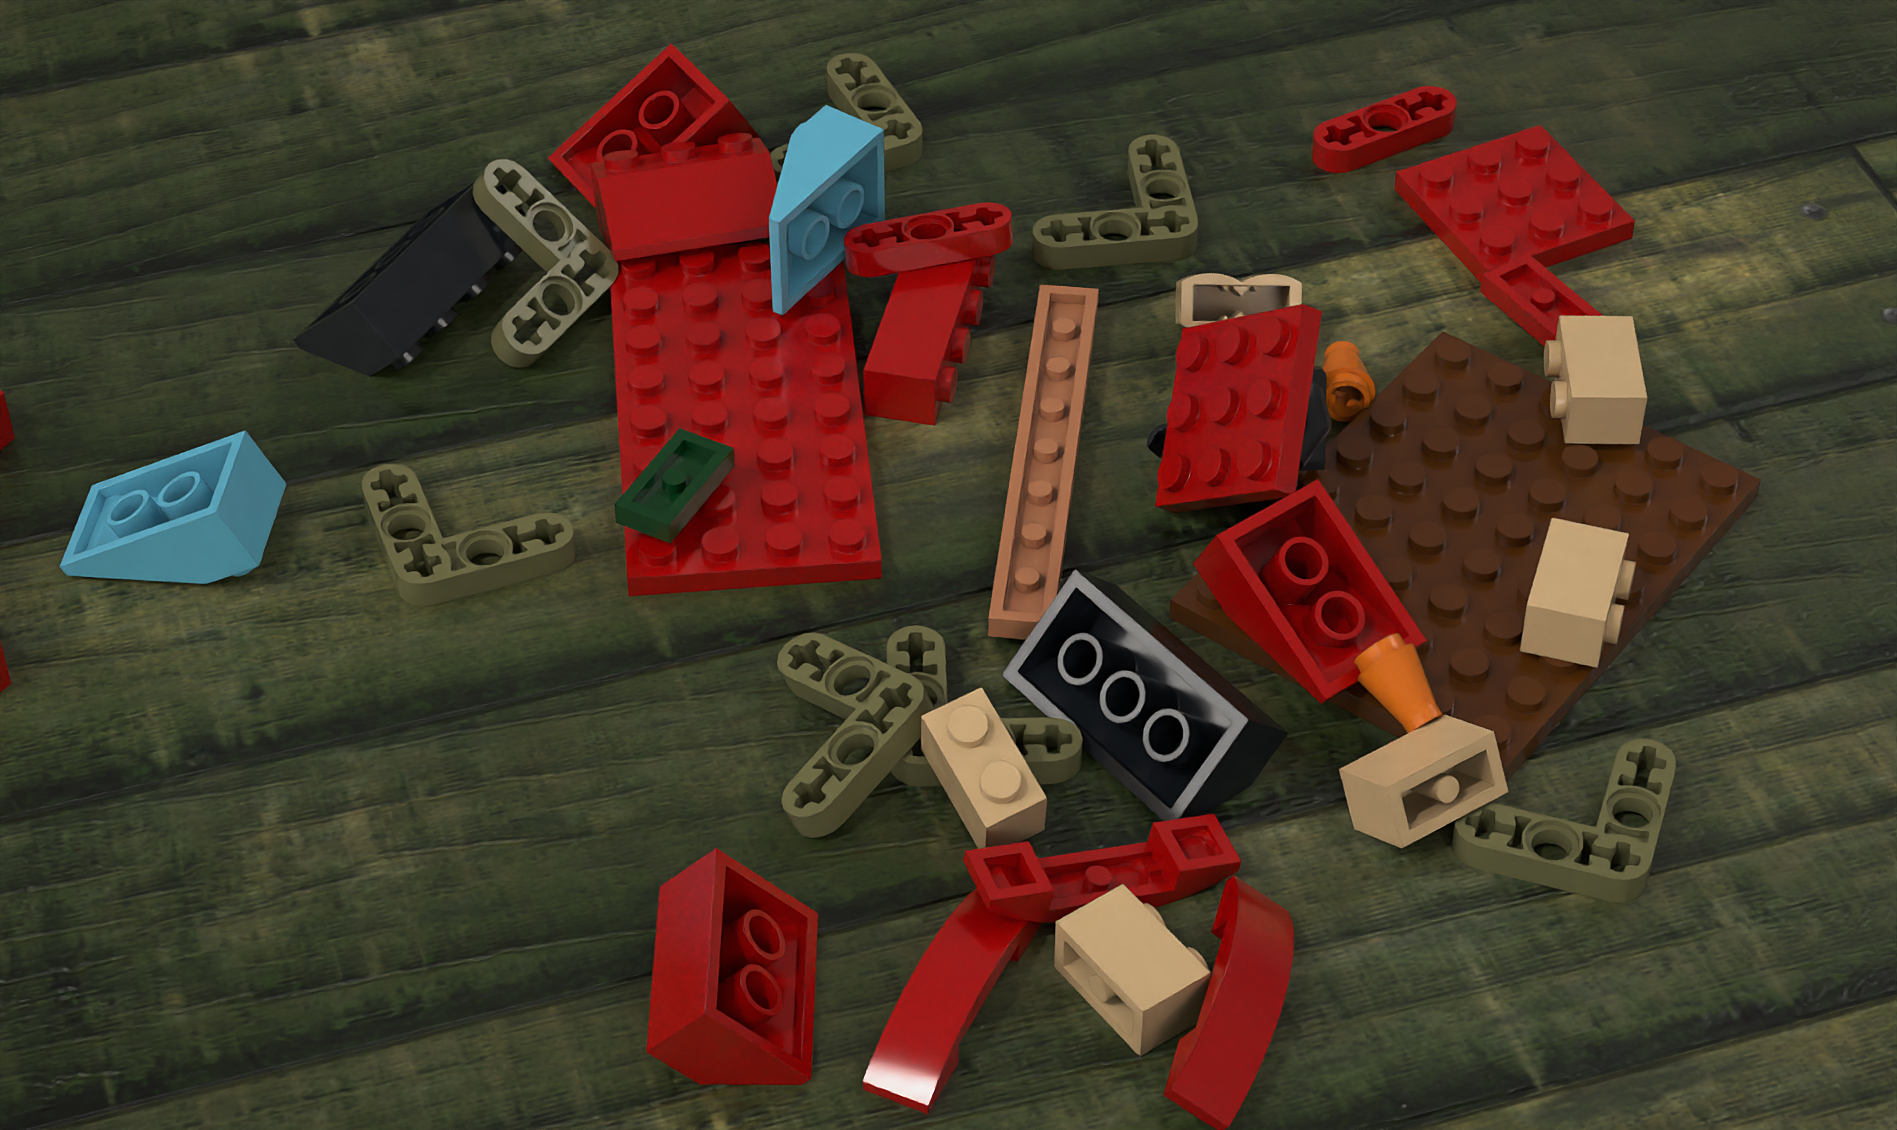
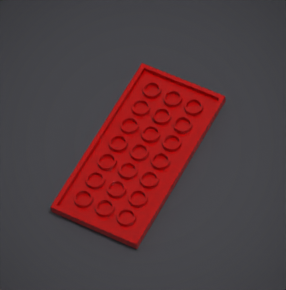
[610,241,882,596]

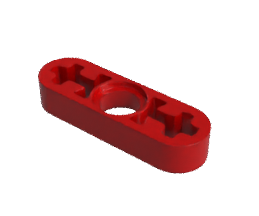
[1312,86,1457,173]
[844,202,1013,277]

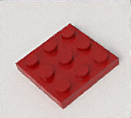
[1394,125,1635,283]
[1155,304,1322,513]

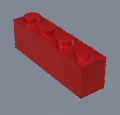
[864,238,996,426]

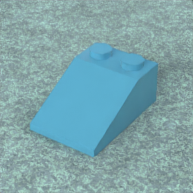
[769,105,885,315]
[59,430,286,584]

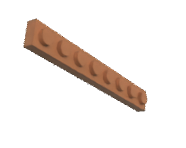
[988,284,1099,639]

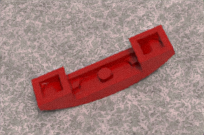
[963,814,1242,923]
[1163,875,1294,1130]
[863,888,1041,1114]

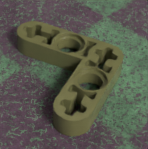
[770,53,923,185]
[1032,134,1198,270]
[473,159,619,368]
[361,463,576,607]
[887,625,1083,787]
[777,632,935,838]
[1452,738,1676,903]

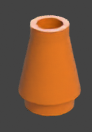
[1322,341,1376,422]
[1354,633,1443,733]

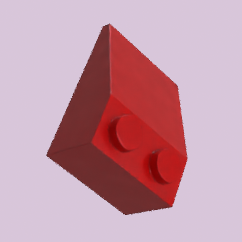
[548,43,760,209]
[1193,479,1427,704]

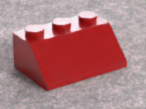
[590,133,778,261]
[646,848,818,1085]

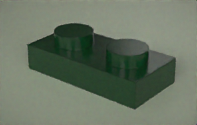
[614,428,735,543]

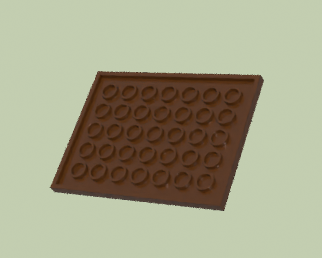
[1169,332,1761,782]

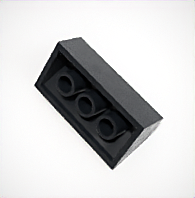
[293,179,535,376]
[1002,569,1288,821]

